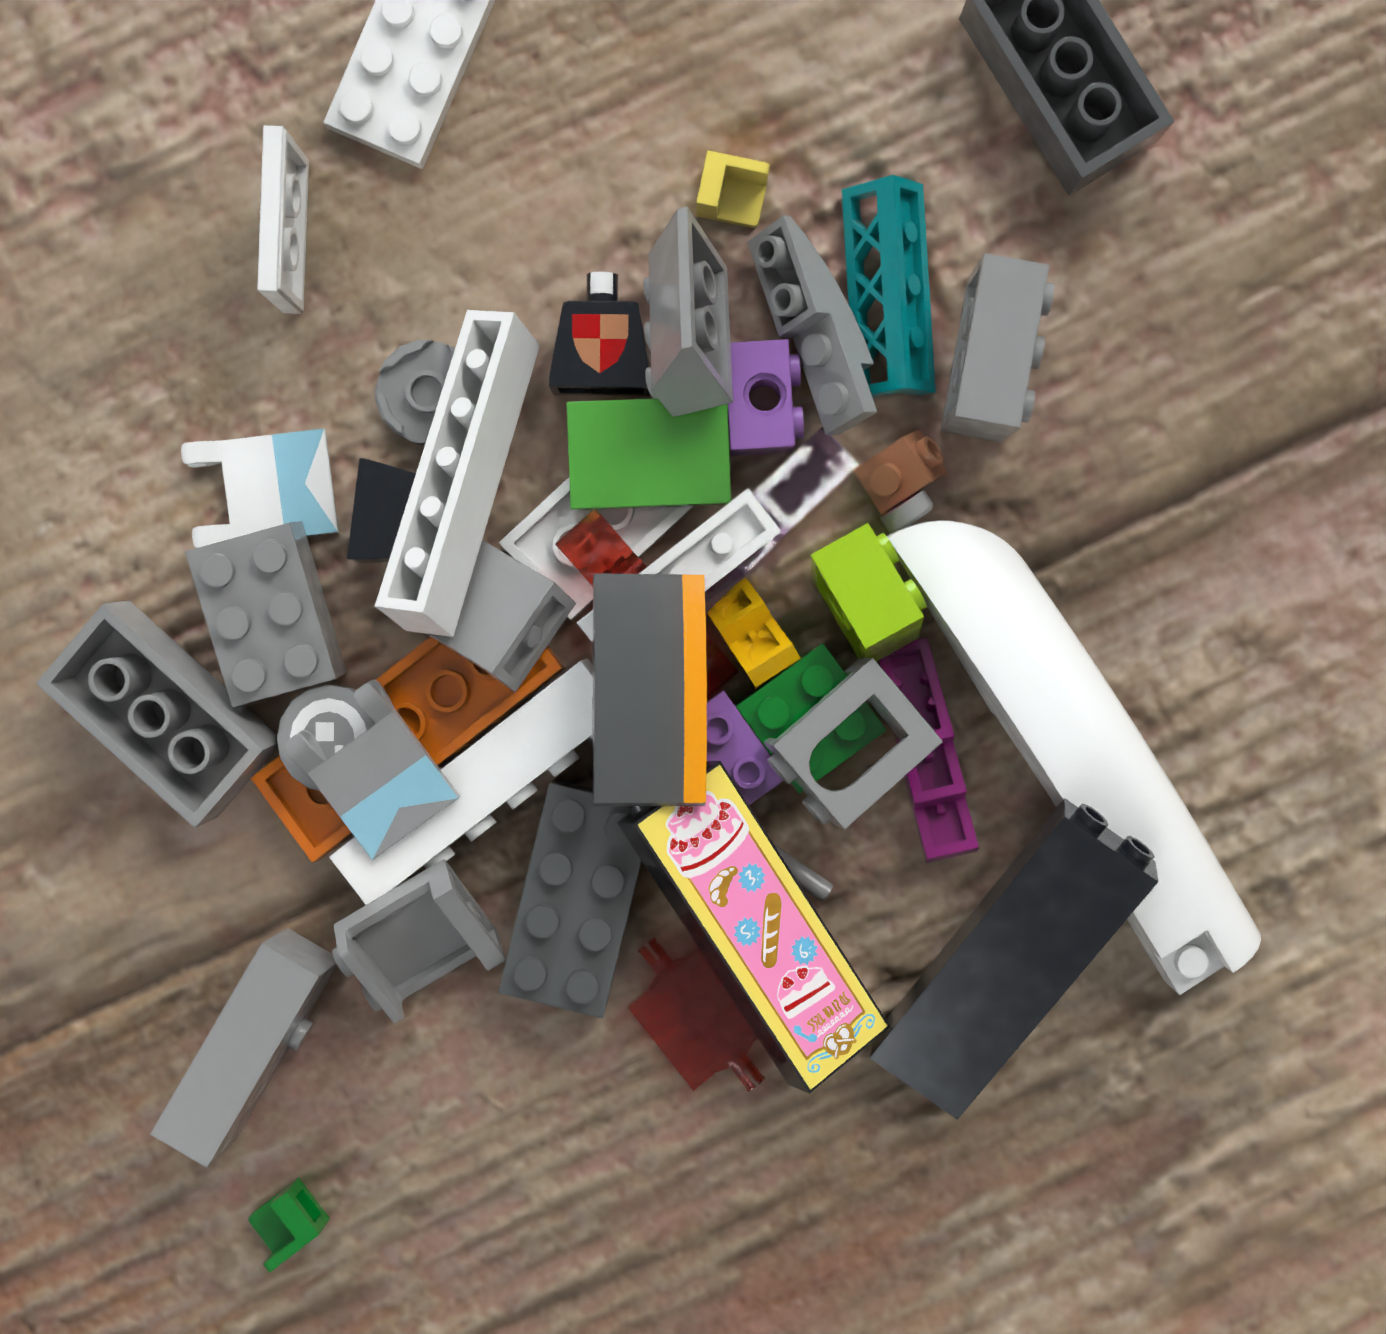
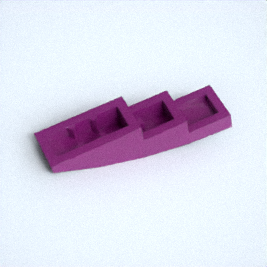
[878,637,979,863]

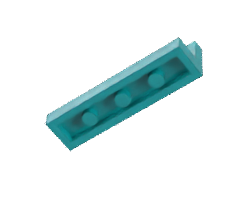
[841,175,936,397]

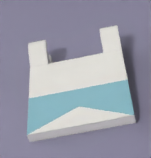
[181,428,339,548]

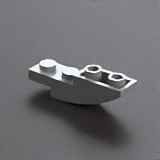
[747,215,877,435]

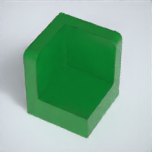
[248,1177,330,1273]

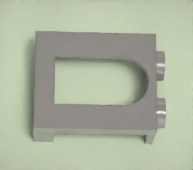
[764,658,943,829]

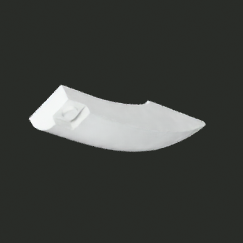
[887,520,1261,995]

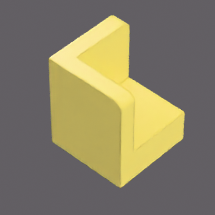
[696,150,770,228]

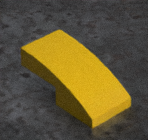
[705,577,801,688]

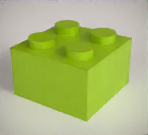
[810,523,927,662]

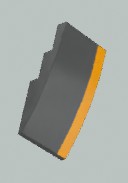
[592,573,707,806]

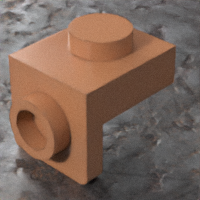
[853,430,947,514]

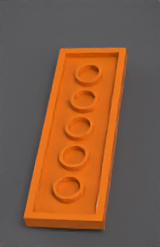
[251,636,566,863]

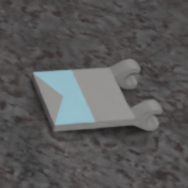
[284,680,460,860]

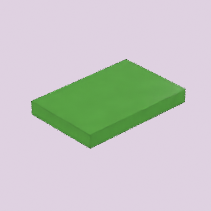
[567,399,731,511]

